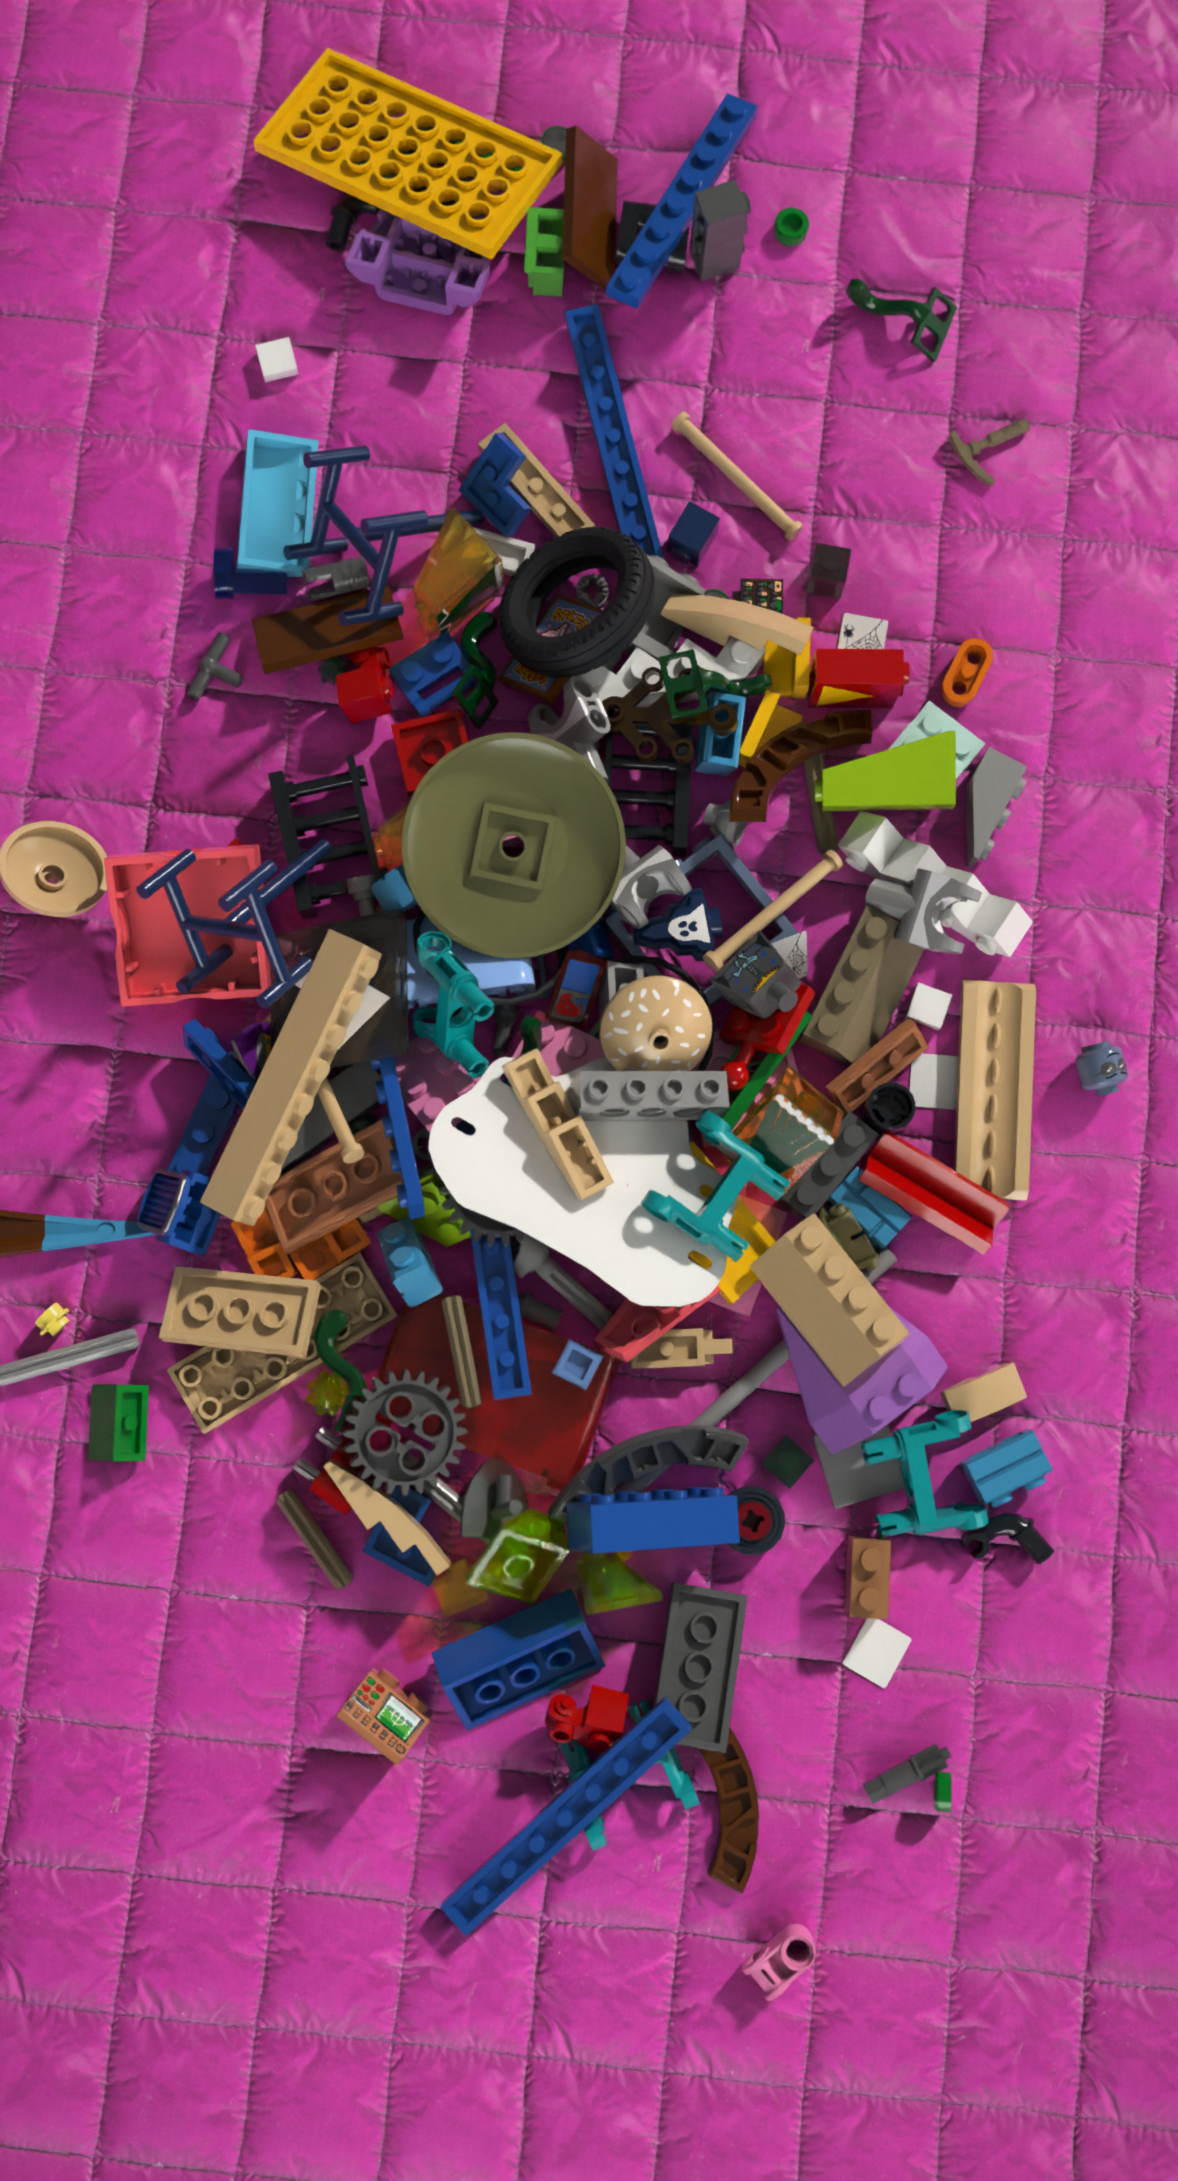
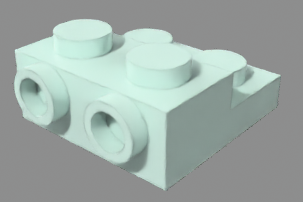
[889,701,986,781]

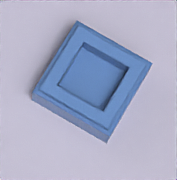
[552,1339,603,1390]

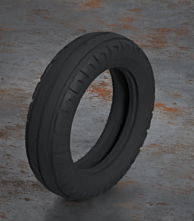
[499,527,655,677]

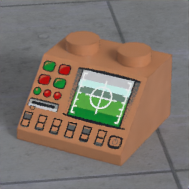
[336,1667,432,1766]

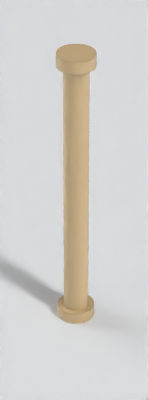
[671,411,804,542]
[703,850,843,973]
[282,1012,364,1163]

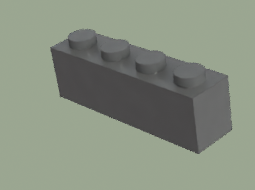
[280,1055,384,1175]

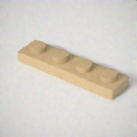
[478,423,595,537]

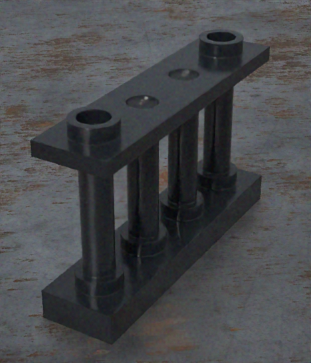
[603,707,694,857]
[268,754,388,919]

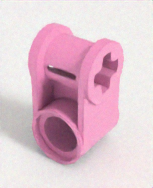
[741,1923,816,2001]

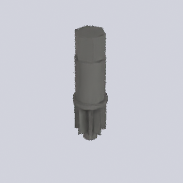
[863,1744,952,1804]

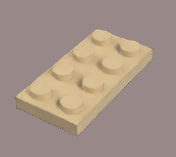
[159,1266,321,1357]

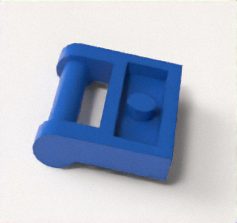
[388,631,476,718]

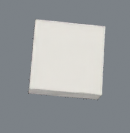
[255,337,299,383]
[905,983,952,1030]

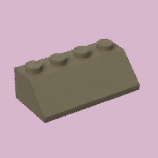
[798,906,924,1066]

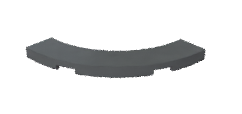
[547,1425,749,1523]

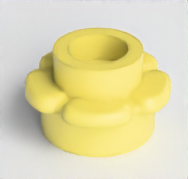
[34,1302,70,1336]

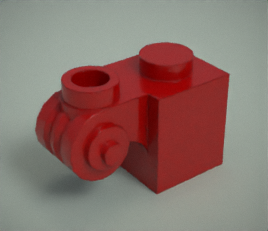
[336,646,395,724]
[545,1685,630,1753]

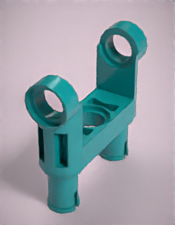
[412,931,495,1078]
[641,1111,791,1262]
[861,1410,989,1539]
[557,1698,700,1851]

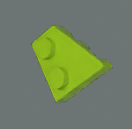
[377,1173,471,1247]

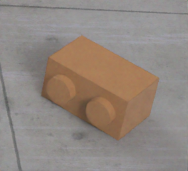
[844,1536,891,1619]

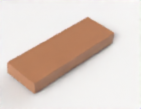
[825,1018,929,1115]

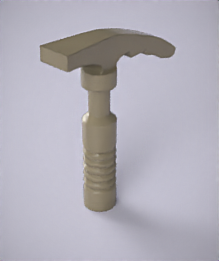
[947,418,1030,487]

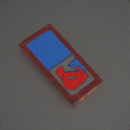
[545,948,608,1029]

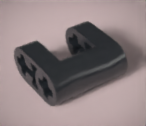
[616,200,690,273]

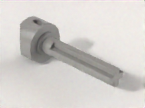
[511,1233,613,1330]

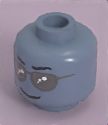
[1075,1041,1128,1097]

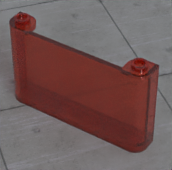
[372,1294,621,1491]

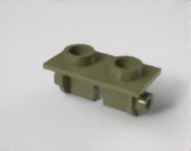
[820,1203,879,1271]

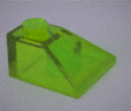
[465,1509,570,1605]
[577,1553,663,1615]

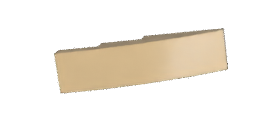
[660,593,814,655]
[501,1048,614,1200]
[324,1459,451,1576]

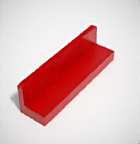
[858,1131,1010,1255]

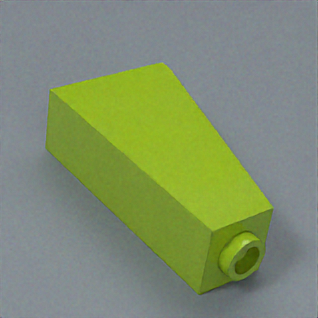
[815,731,956,811]

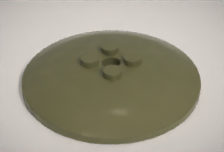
[402,732,626,958]

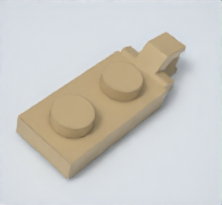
[630,1328,733,1369]

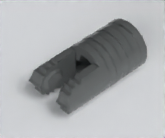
[302,556,371,601]

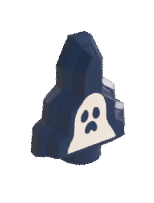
[632,888,723,962]

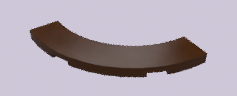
[729,709,872,822]
[698,1727,759,1894]

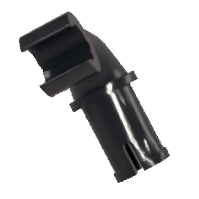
[325,195,380,252]
[960,1513,1054,1564]

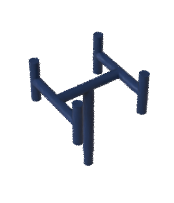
[283,445,483,626]
[136,840,331,1009]

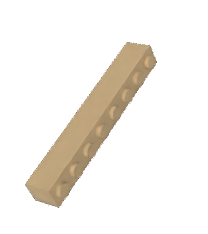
[200,929,382,1226]

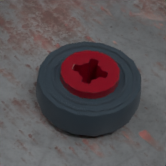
[728,1486,785,1555]

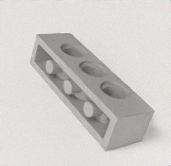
[570,1071,730,1121]

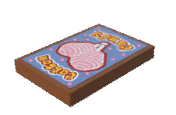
[498,594,603,704]

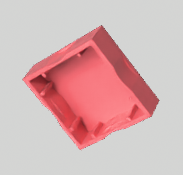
[104,844,273,1007]

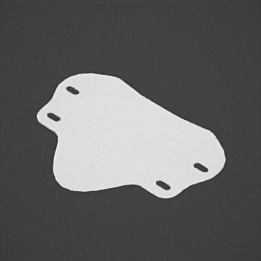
[428,1056,738,1307]

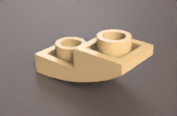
[940,1362,1027,1422]

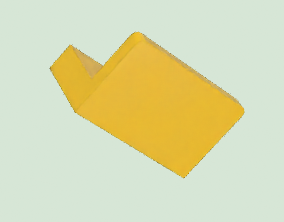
[763,617,811,698]
[738,690,802,768]

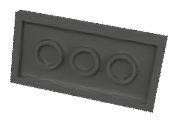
[653,1582,748,1753]

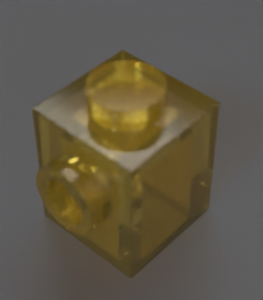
[432,1558,493,1618]

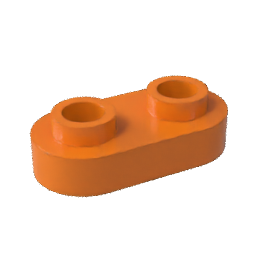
[940,638,993,707]

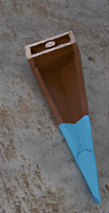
[0,1210,157,1258]

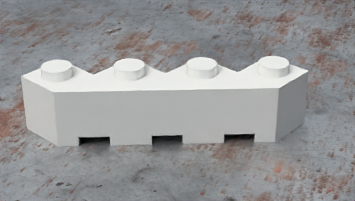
[571,636,766,712]
[837,811,1033,957]

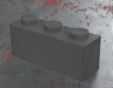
[689,179,751,281]
[776,1111,879,1222]

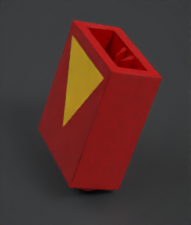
[808,649,910,708]

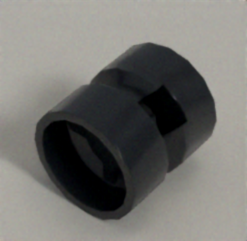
[861,1083,915,1140]

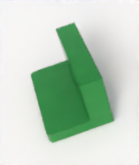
[88,1384,149,1461]

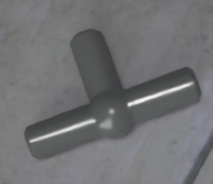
[187,632,243,700]

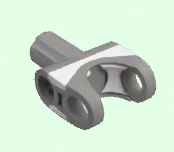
[528,676,610,783]
[610,845,692,929]
[865,868,982,954]

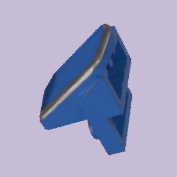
[137,1169,221,1257]

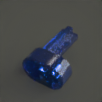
[214,548,287,599]

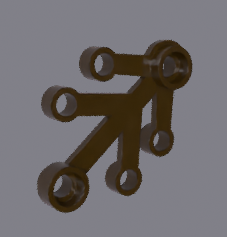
[602,667,738,764]

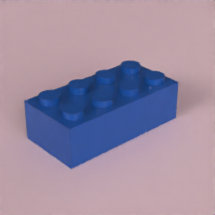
[566,1487,740,1554]

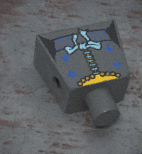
[710,931,801,1019]

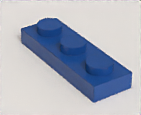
[183,1019,256,1110]
[167,1076,239,1177]

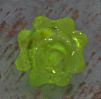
[306,1371,349,1416]

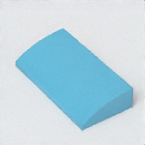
[235,429,319,577]

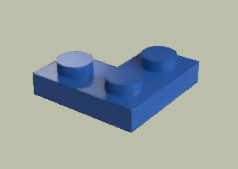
[459,433,532,537]
[362,1485,448,1587]

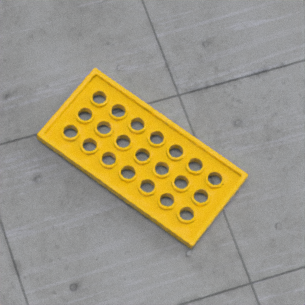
[253,48,563,260]

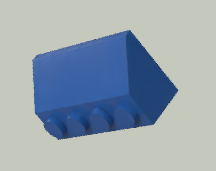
[431,1588,606,1731]

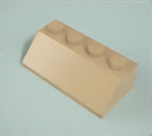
[750,1213,910,1387]

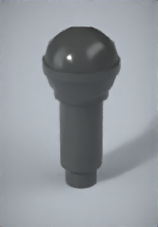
[492,1005,519,1057]

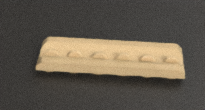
[953,979,1036,1201]
[167,1253,398,1434]

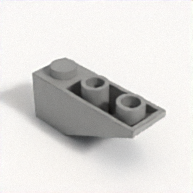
[966,747,1027,868]

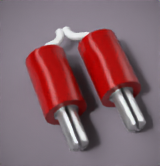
[293,1427,382,1516]

